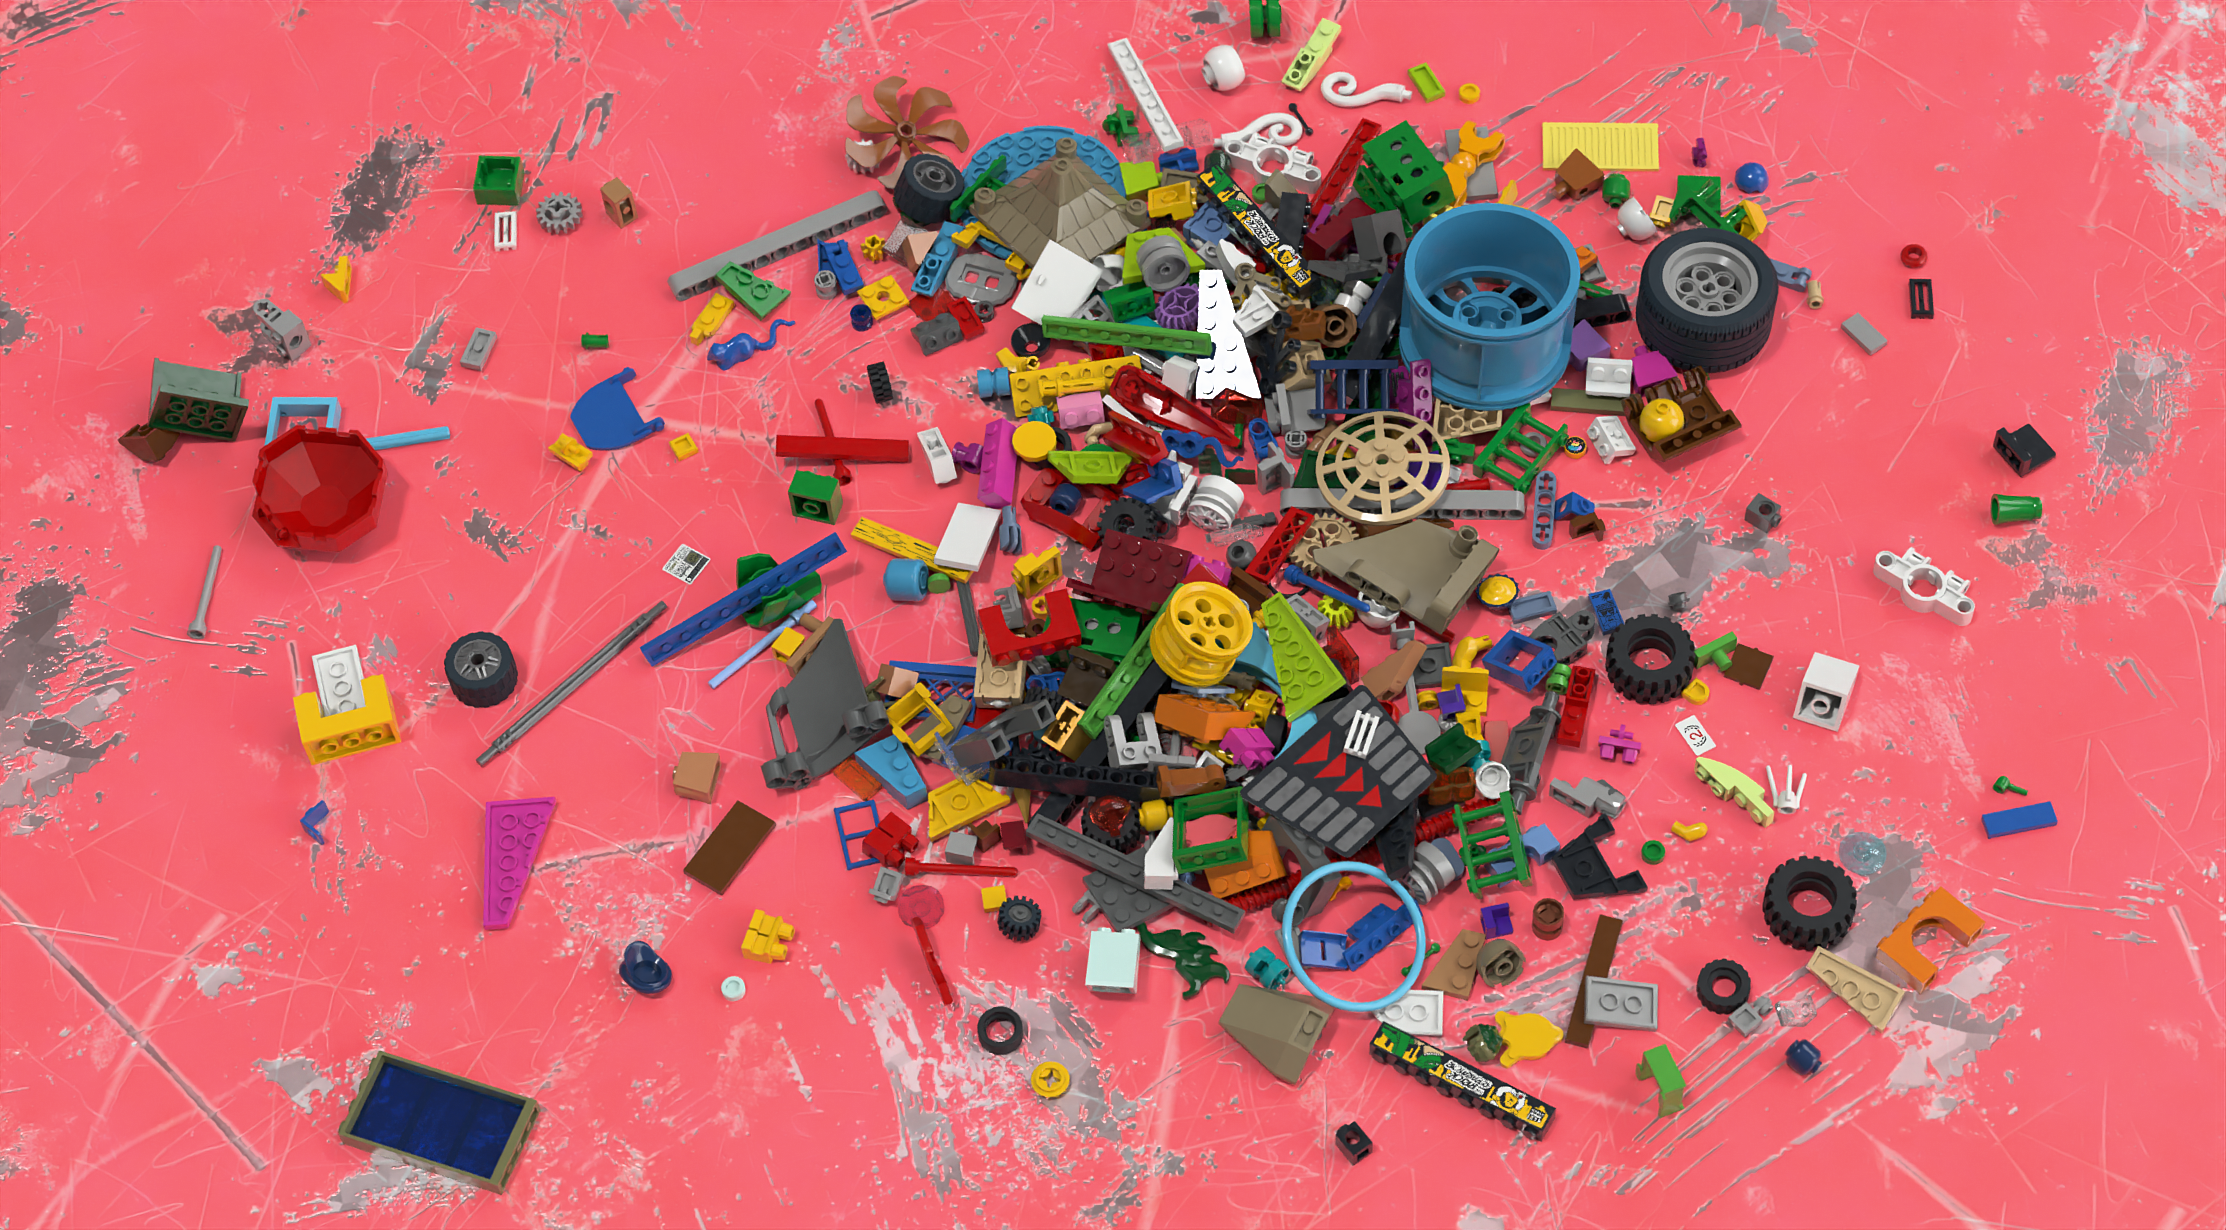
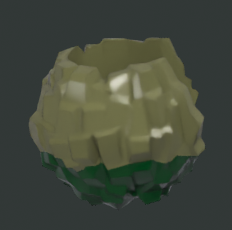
[1463,1023,1503,1063]

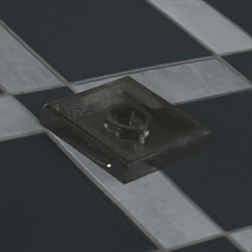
[882,216,937,273]

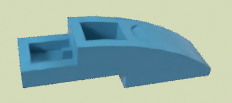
[911,221,965,297]

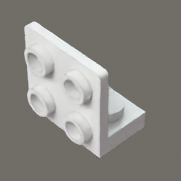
[1151,474,1198,526]

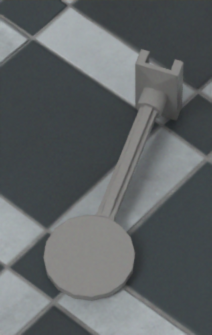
[1389,621,1441,755]

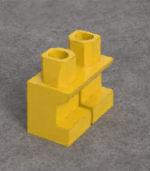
[741,909,795,964]

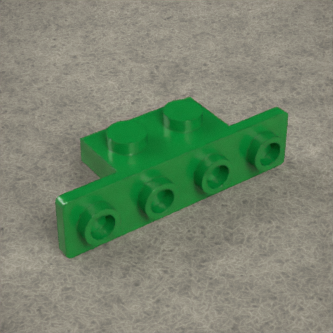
[950,154,1007,222]

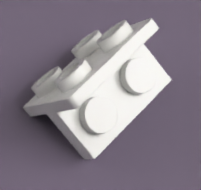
[1585,357,1632,397]

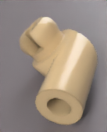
[1084,422,1113,446]

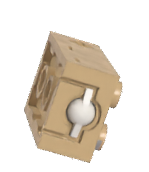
[974,634,1027,709]

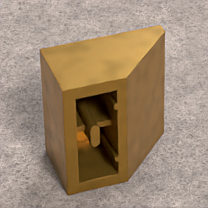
[1041,700,1093,761]

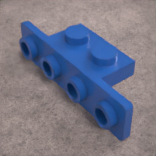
[1342,898,1423,971]

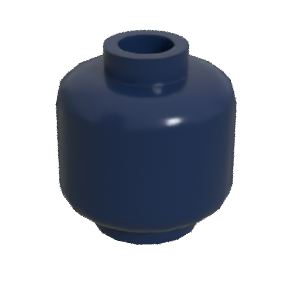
[1049,483,1082,516]
[1785,1039,1822,1075]

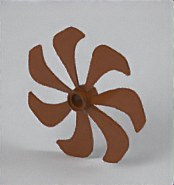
[845,76,969,189]

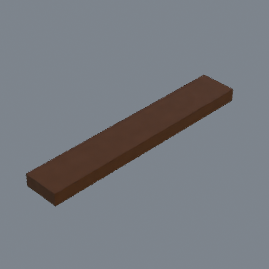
[1565,914,1623,1049]

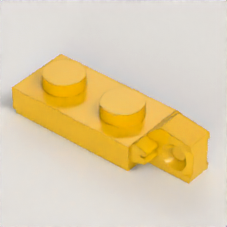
[689,293,735,346]

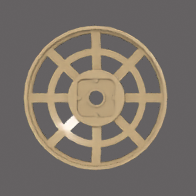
[1316,411,1450,525]

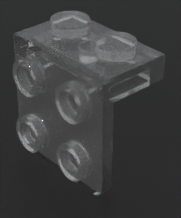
[934,732,989,786]

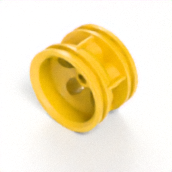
[1150,582,1253,687]

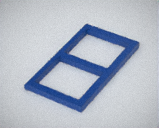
[833,799,880,870]

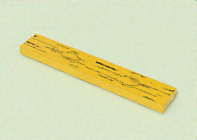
[851,517,974,584]

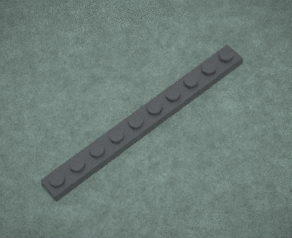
[1026,813,1245,934]

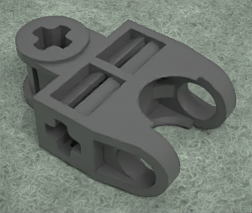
[1529,610,1595,666]

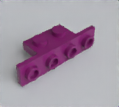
[1397,359,1433,449]

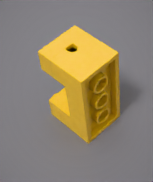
[293,674,401,765]

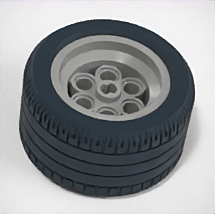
[1635,228,1779,373]

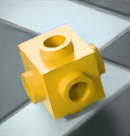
[1243,689,1278,727]

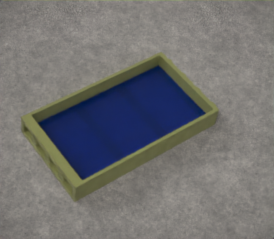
[338,1050,541,1195]

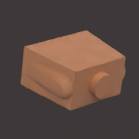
[673,752,722,804]

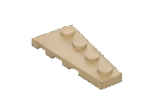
[1807,946,1905,1034]

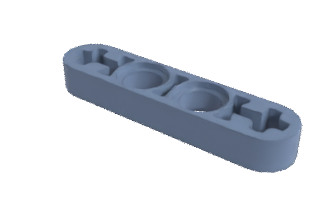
[1532,471,1556,550]

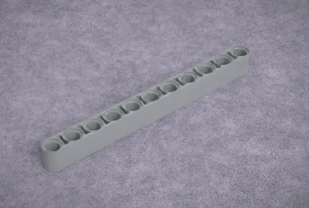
[667,190,888,301]
[1280,488,1525,520]

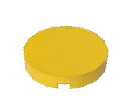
[1012,421,1057,462]

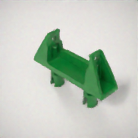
[1669,179,1748,234]

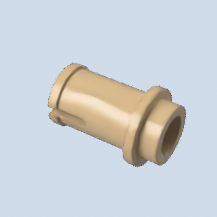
[1807,280,1824,309]

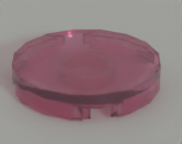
[897,884,945,929]

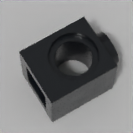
[1335,1121,1373,1166]

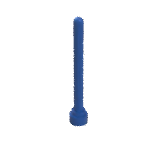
[1284,564,1370,613]

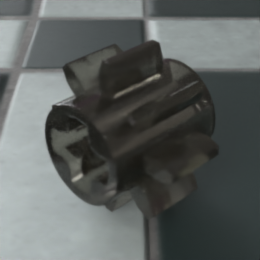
[1151,213,1176,230]

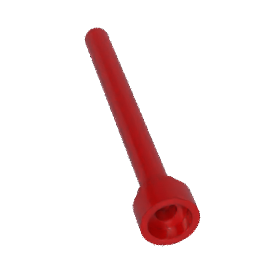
[815,399,853,486]
[905,857,1018,876]

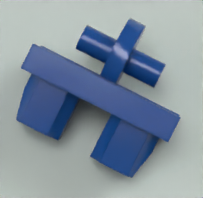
[1158,147,1199,172]

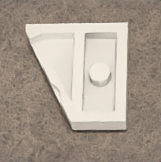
[1233,285,1279,338]

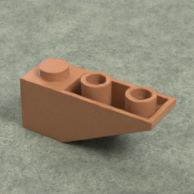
[1361,639,1427,701]

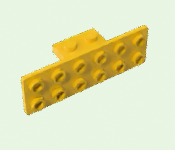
[1009,355,1141,417]

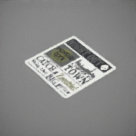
[662,544,711,584]

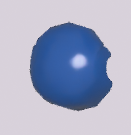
[1735,162,1769,194]

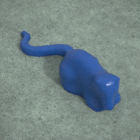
[707,319,795,371]
[1161,430,1244,468]

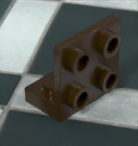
[1057,645,1116,707]

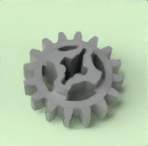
[536,191,583,234]

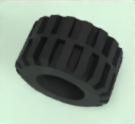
[1081,797,1141,855]

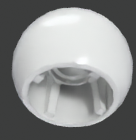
[1201,45,1245,91]

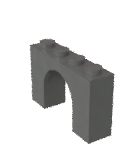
[951,698,1056,768]
[1262,814,1342,919]

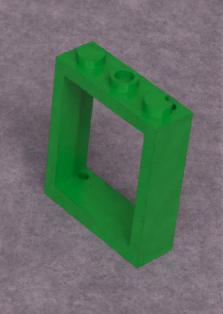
[1172,786,1249,874]

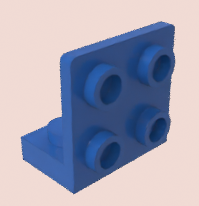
[1123,458,1183,504]

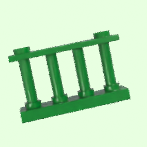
[1473,403,1569,495]
[1452,791,1533,900]

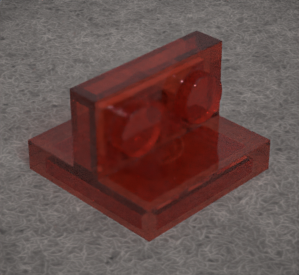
[1322,624,1359,685]

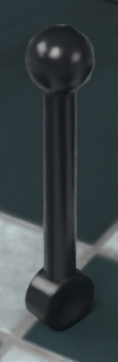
[1289,103,1313,135]

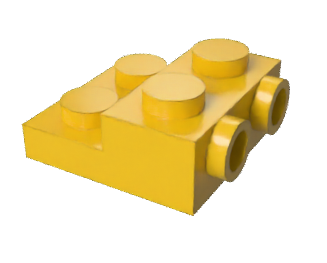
[1148,181,1198,220]
[1011,546,1063,600]

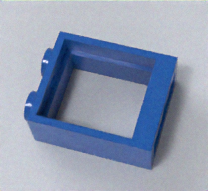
[1481,629,1557,693]

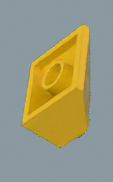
[1723,199,1767,242]

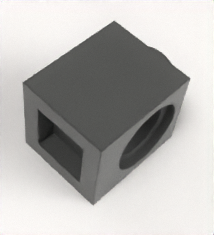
[1744,493,1782,533]

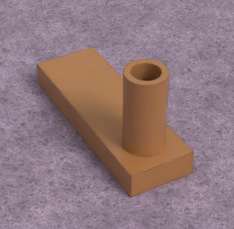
[785,613,834,678]

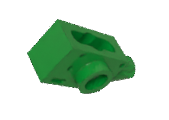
[1432,438,1475,465]

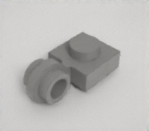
[1728,996,1774,1037]

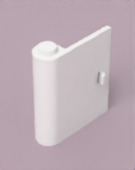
[1011,239,1103,341]

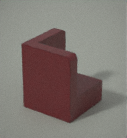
[1000,820,1028,855]

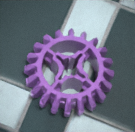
[1154,283,1199,331]

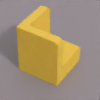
[771,627,805,664]

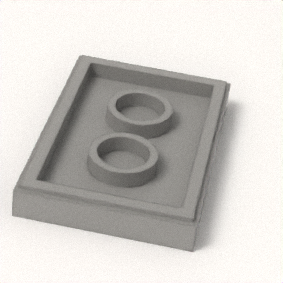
[1584,976,1658,1032]

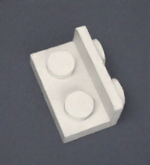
[1587,416,1636,464]

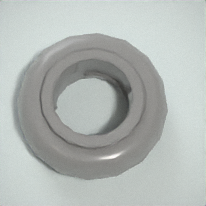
[1519,432,1547,457]

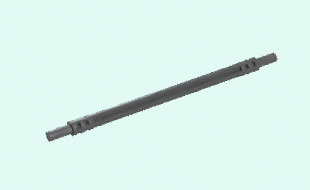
[476,600,667,766]

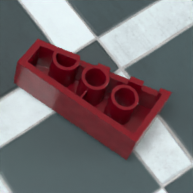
[1302,197,1377,275]

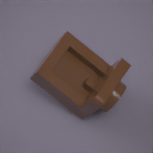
[1569,512,1606,542]

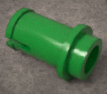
[581,332,609,350]

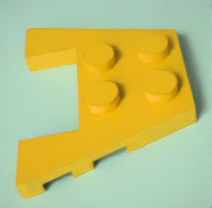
[951,221,1026,275]

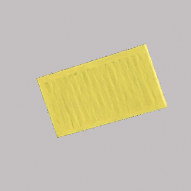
[1542,122,1659,171]

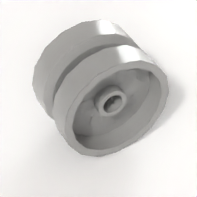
[1136,235,1190,292]

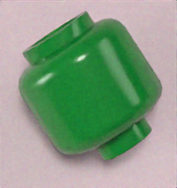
[1602,174,1631,207]

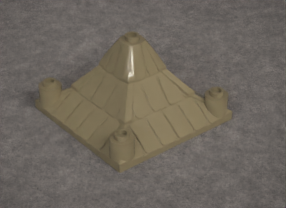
[969,137,1151,269]

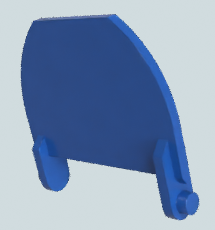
[570,367,665,450]

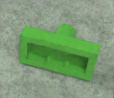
[1694,631,1737,671]

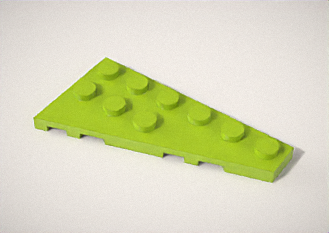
[1261,591,1347,723]

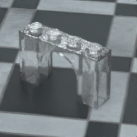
[1120,118,1215,164]

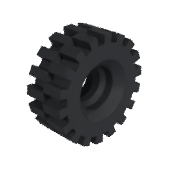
[1097,497,1157,542]

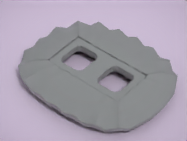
[945,253,1019,306]

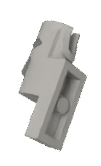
[1549,776,1627,819]

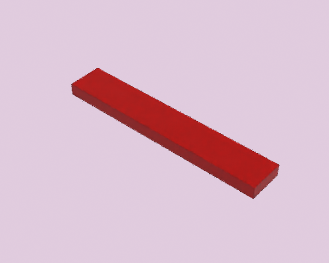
[776,435,909,462]

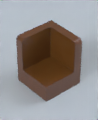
[967,820,1002,853]

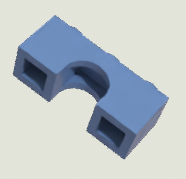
[1484,823,1560,888]

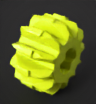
[1318,594,1355,631]

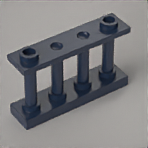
[1307,360,1399,419]

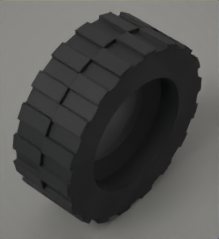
[1696,958,1751,1015]

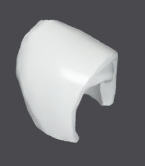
[1093,254,1126,292]

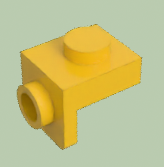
[1649,195,1674,228]
[1455,710,1484,740]

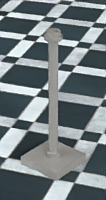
[1148,689,1196,772]

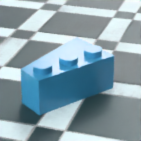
[854,734,928,810]

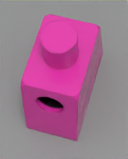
[1631,345,1678,398]

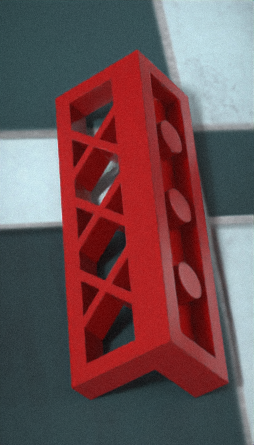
[1102,410,1169,466]
[1245,506,1315,585]

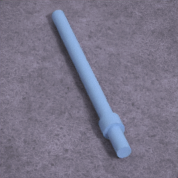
[708,600,817,689]

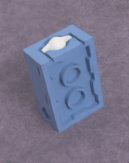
[1183,200,1238,250]

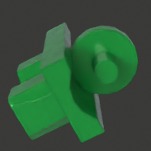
[1102,103,1138,147]

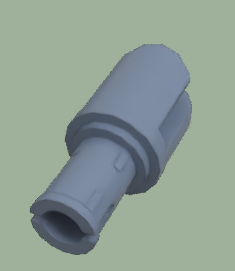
[999,506,1022,555]

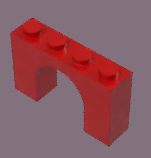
[978,588,1081,667]

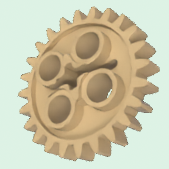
[1287,512,1359,578]

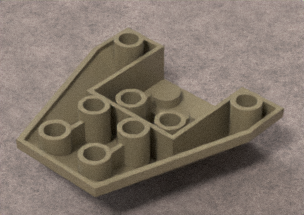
[1218,984,1335,1085]

